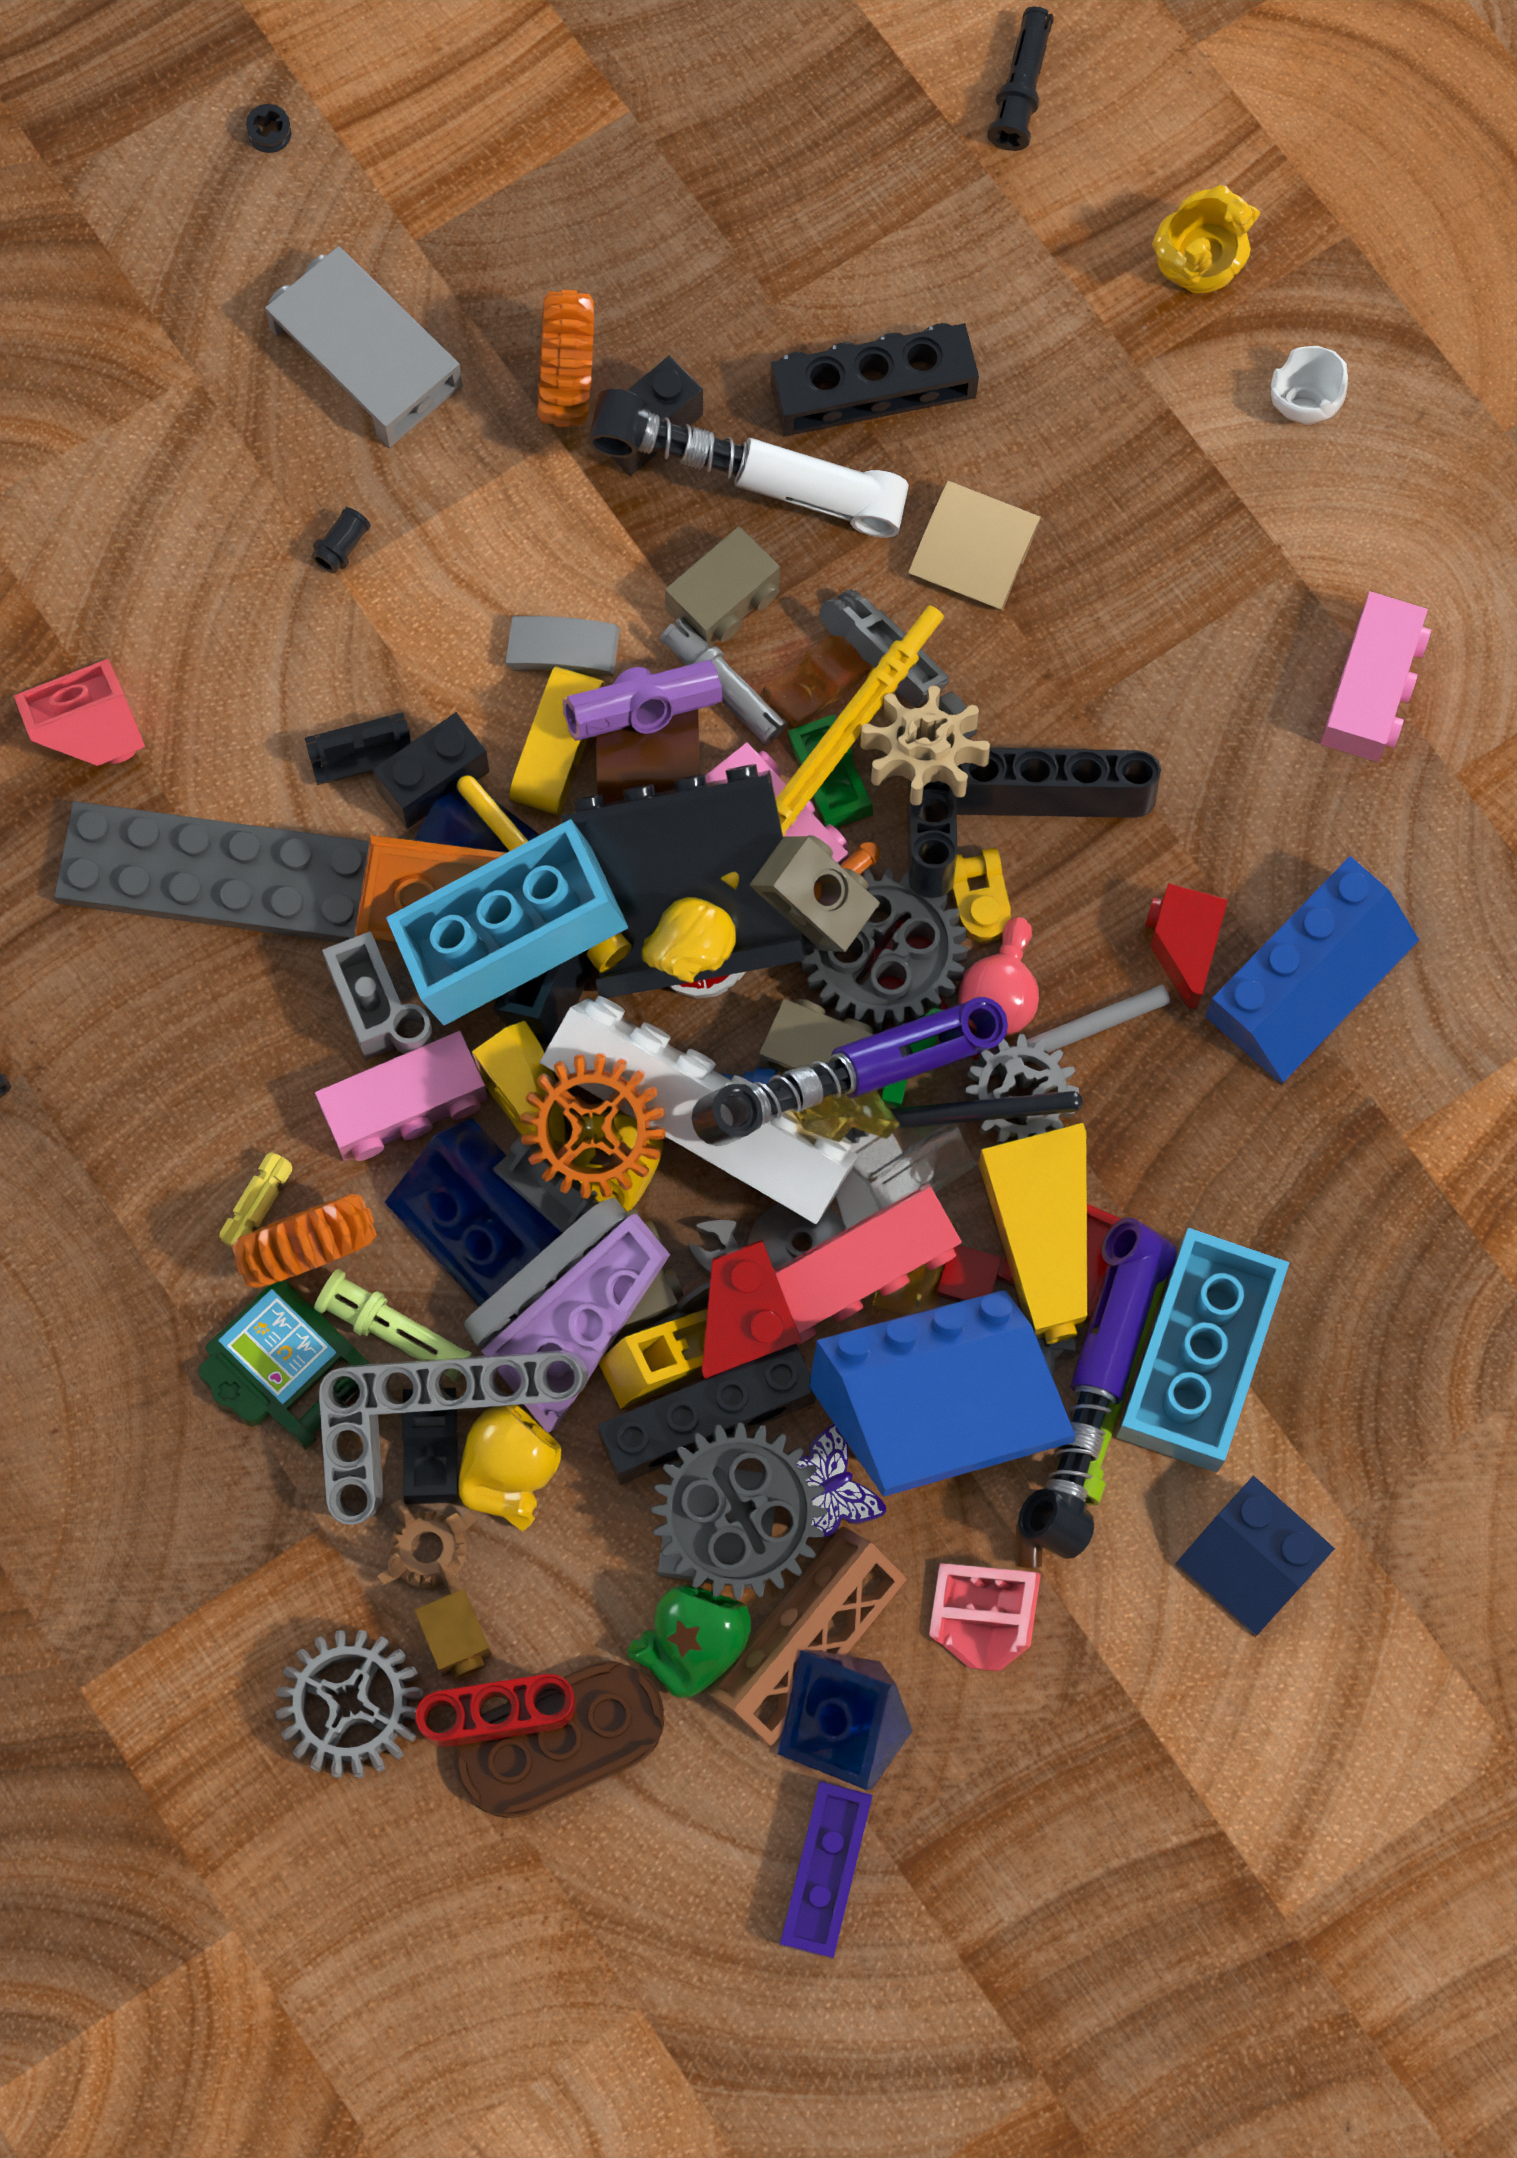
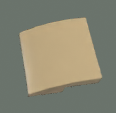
[908,481,1041,610]

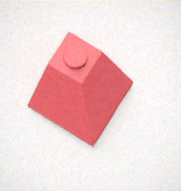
[14,659,145,766]

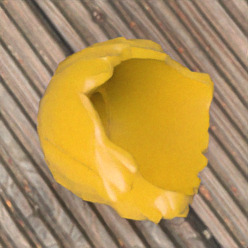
[642,897,736,983]

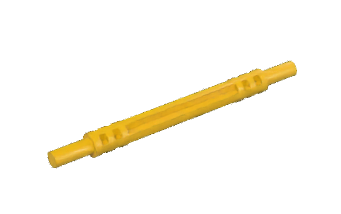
[721,605,944,890]

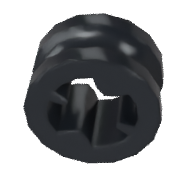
[246,104,292,153]

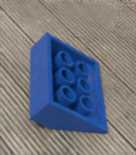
[809,1290,1075,1497]

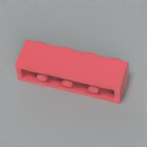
[774,1183,962,1346]

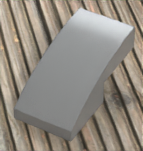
[506,616,620,676]

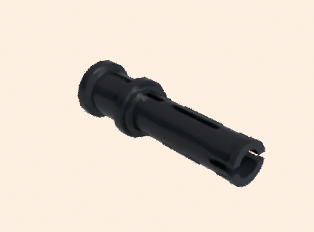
[987,6,1054,151]

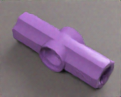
[563,660,722,741]

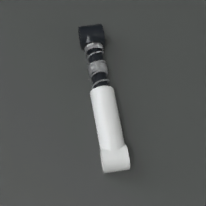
[588,389,909,538]

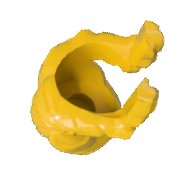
[1152,185,1260,294]

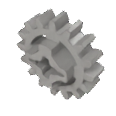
[964,1034,1079,1145]

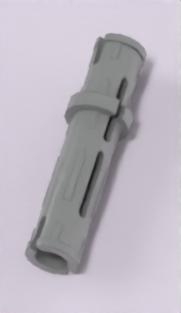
[660,617,788,746]

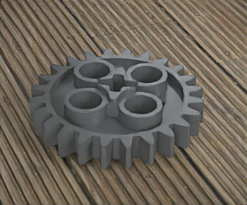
[801,868,968,1032]
[650,1422,827,1600]

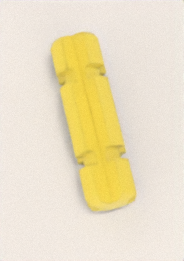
[219,1152,292,1247]

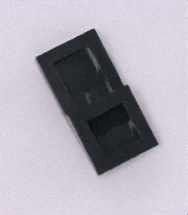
[402,1387,458,1504]

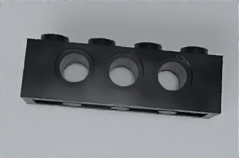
[771,323,979,437]
[598,1344,816,1485]

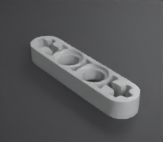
[464,1198,629,1349]

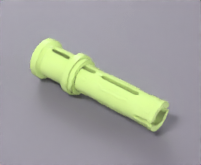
[314,1268,472,1382]

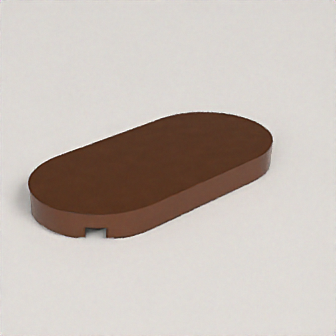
[455,1661,664,1818]

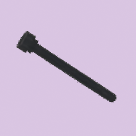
[831,1091,1083,1144]

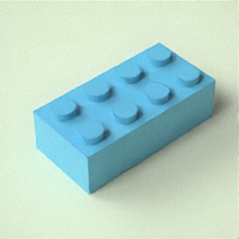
[386,819,629,1025]
[1116,1228,1290,1473]

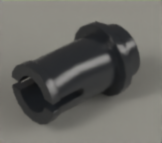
[311,507,371,574]

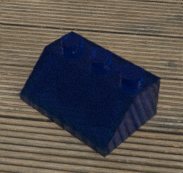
[384,1118,562,1307]

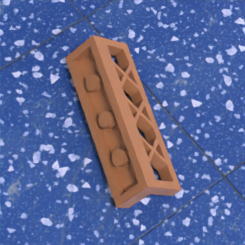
[706,1526,907,1746]

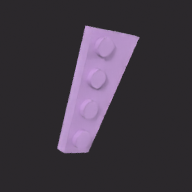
[481,1214,670,1433]

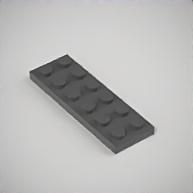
[54,801,369,942]

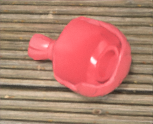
[958,917,1039,1036]

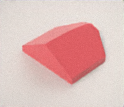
[929,1563,1041,1672]

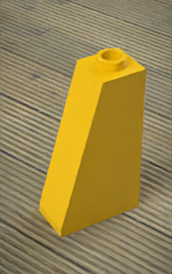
[978,1123,1087,1344]

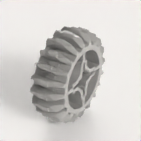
[276,1630,424,1779]

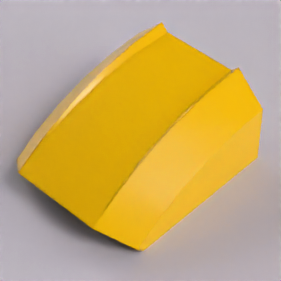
[472,1021,567,1150]

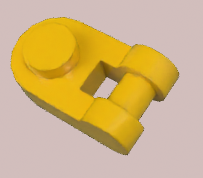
[951,847,1011,943]

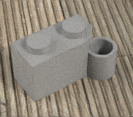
[322,931,433,1060]

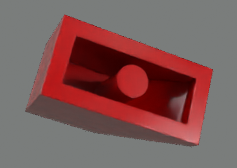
[1145,883,1228,1009]

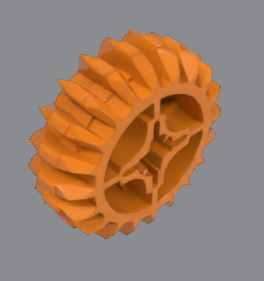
[537,289,594,427]
[520,1053,666,1199]
[231,1194,377,1288]

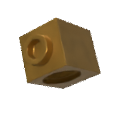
[414,1588,492,1679]

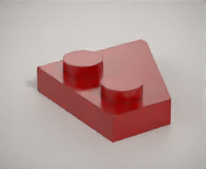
[702,1239,801,1378]

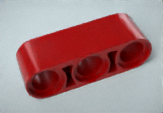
[415,1674,576,1747]

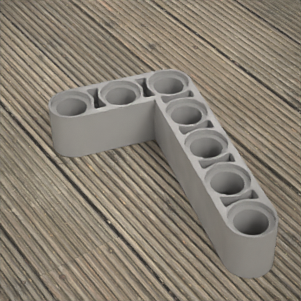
[319,1351,588,1525]

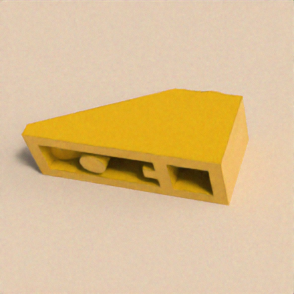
[599,1309,708,1409]

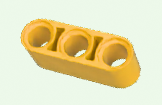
[509,666,605,816]

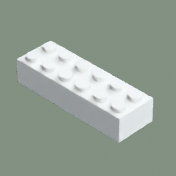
[539,996,859,1224]

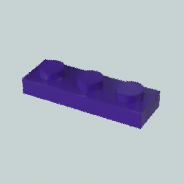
[780,1781,873,1959]

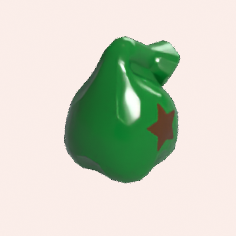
[627,1584,751,1698]

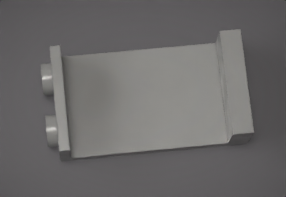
[265,246,463,448]

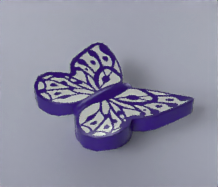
[796,1424,886,1537]

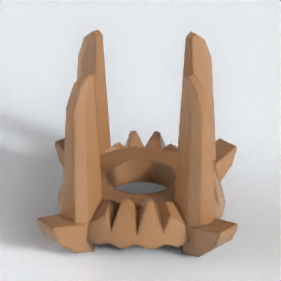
[377,1499,478,1593]

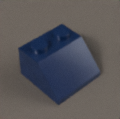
[1175,1475,1335,1637]

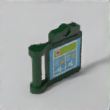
[198,1280,370,1451]

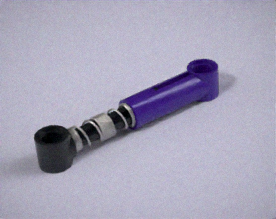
[691,997,1008,1146]
[1018,1217,1176,1559]

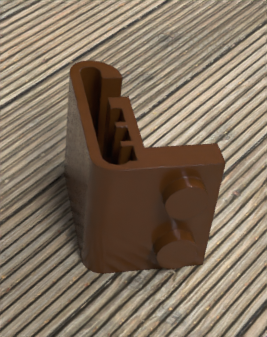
[596,709,700,803]

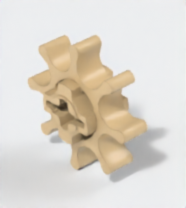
[860,686,990,805]

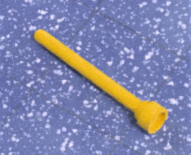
[457,775,632,973]

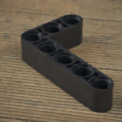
[907,748,1161,898]

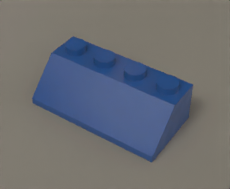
[1205,856,1419,1085]

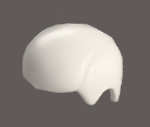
[1270,346,1348,425]

